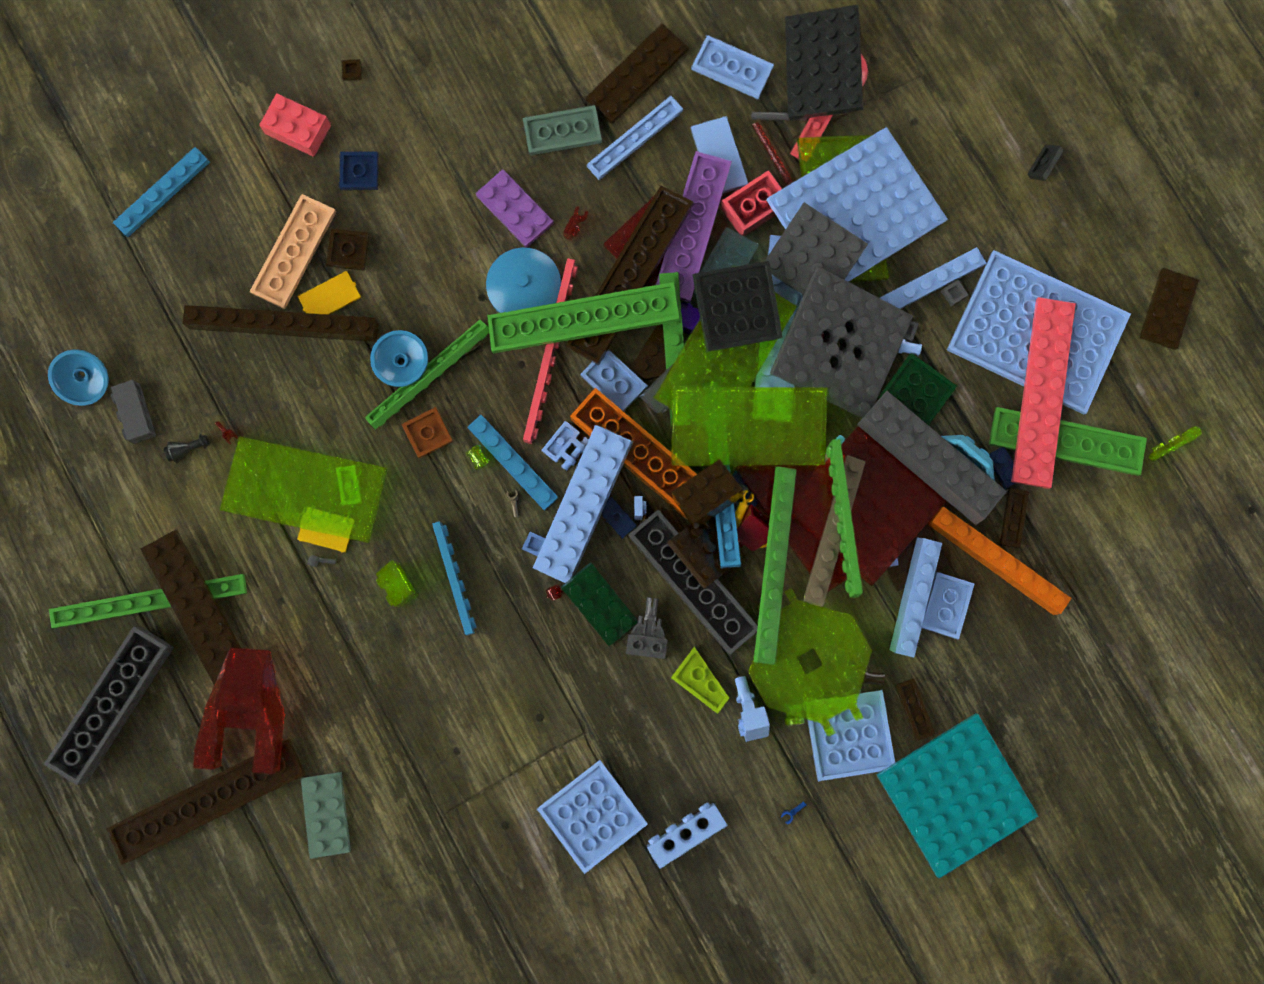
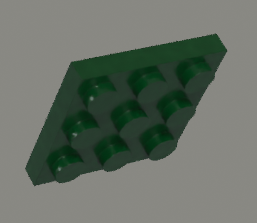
[877,353,957,426]

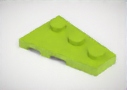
[671,647,729,714]

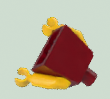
[735,490,770,551]

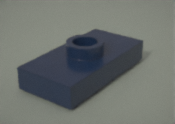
[601,497,637,539]

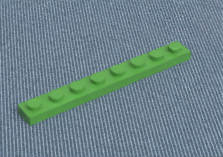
[659,272,690,426]
[365,320,489,430]
[826,439,863,598]

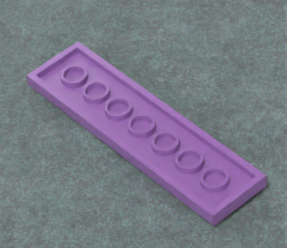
[656,151,732,302]

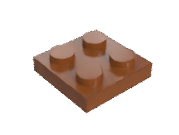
[401,407,453,459]

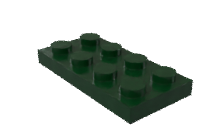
[561,562,638,646]

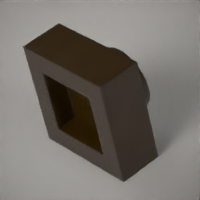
[342,59,362,81]

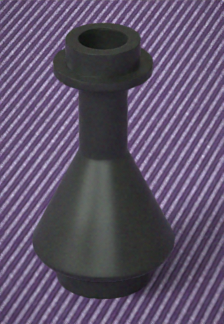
[164,434,210,463]

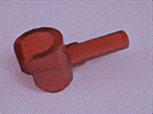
[215,421,238,444]

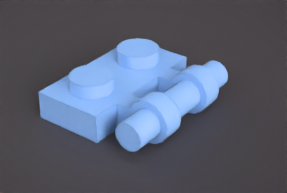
[541,421,589,471]

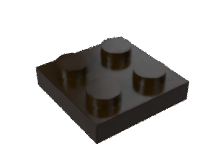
[326,228,370,271]

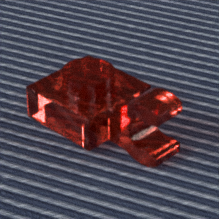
[563,206,588,241]

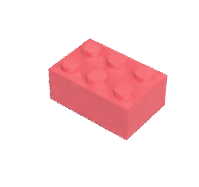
[259,93,331,157]
[721,170,782,238]

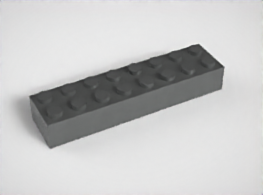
[857,391,1007,525]
[628,510,758,655]
[44,626,174,785]

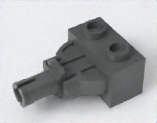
[626,597,667,659]

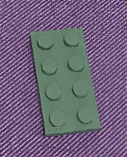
[523,105,602,155]
[301,772,351,859]

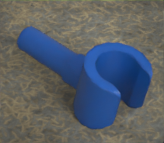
[781,802,806,824]

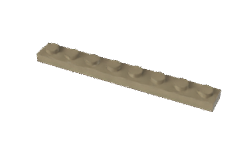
[803,455,866,607]

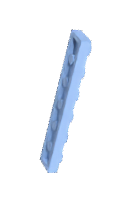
[587,96,683,180]
[880,248,986,309]

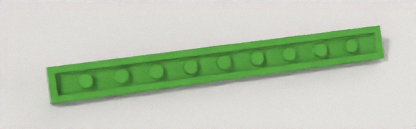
[754,467,796,665]
[49,574,247,629]

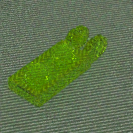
[1148,426,1201,461]

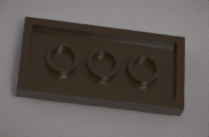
[1139,268,1199,350]

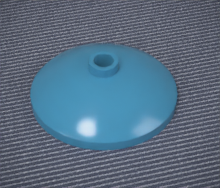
[370,330,428,387]
[48,349,109,406]

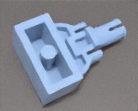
[735,676,770,742]

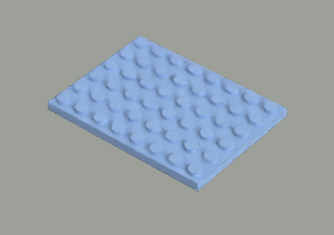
[766,127,948,282]
[947,250,1131,415]

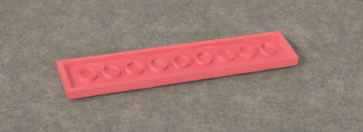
[1011,297,1076,489]

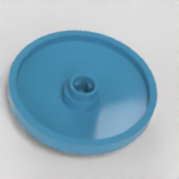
[486,248,561,313]

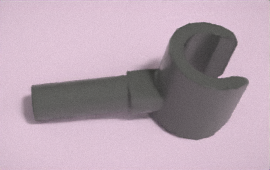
[307,555,336,567]

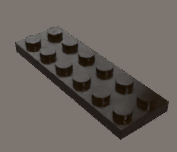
[586,23,688,124]

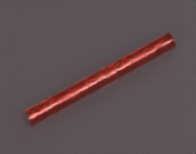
[752,122,793,186]

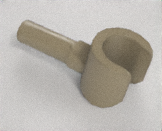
[506,489,519,517]

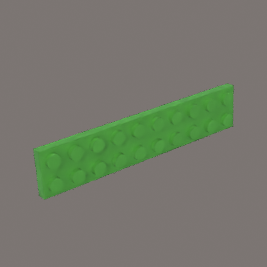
[487,282,680,354]

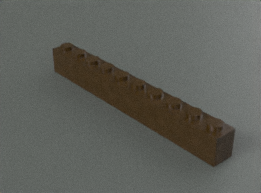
[182,305,379,342]

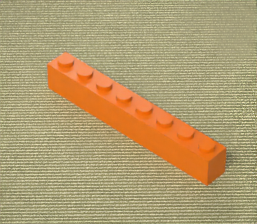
[928,507,1072,615]

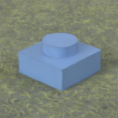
[522,532,545,557]

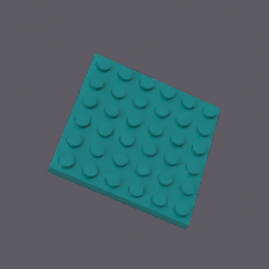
[876,713,1038,878]

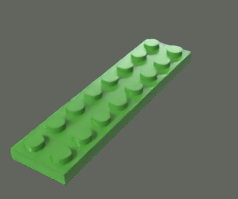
[989,407,1147,476]

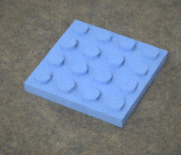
[804,690,895,781]
[537,760,648,874]

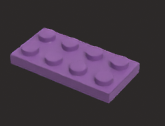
[476,170,554,248]

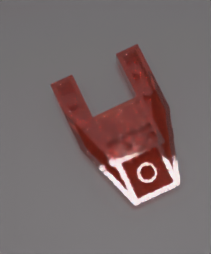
[193,647,285,774]

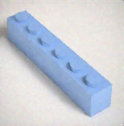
[889,538,942,657]

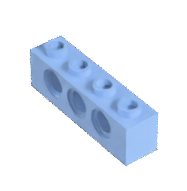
[647,802,727,868]

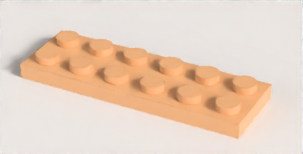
[250,194,336,309]

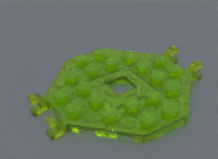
[748,588,872,737]

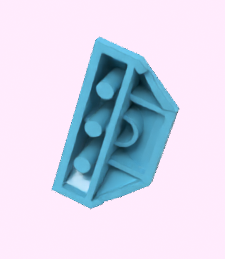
[941,435,995,481]

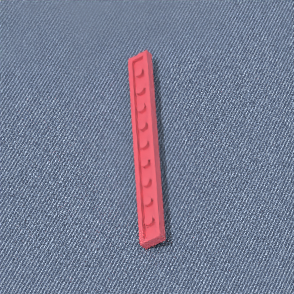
[523,258,578,444]

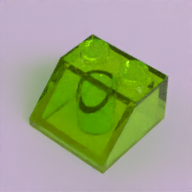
[376,560,418,608]

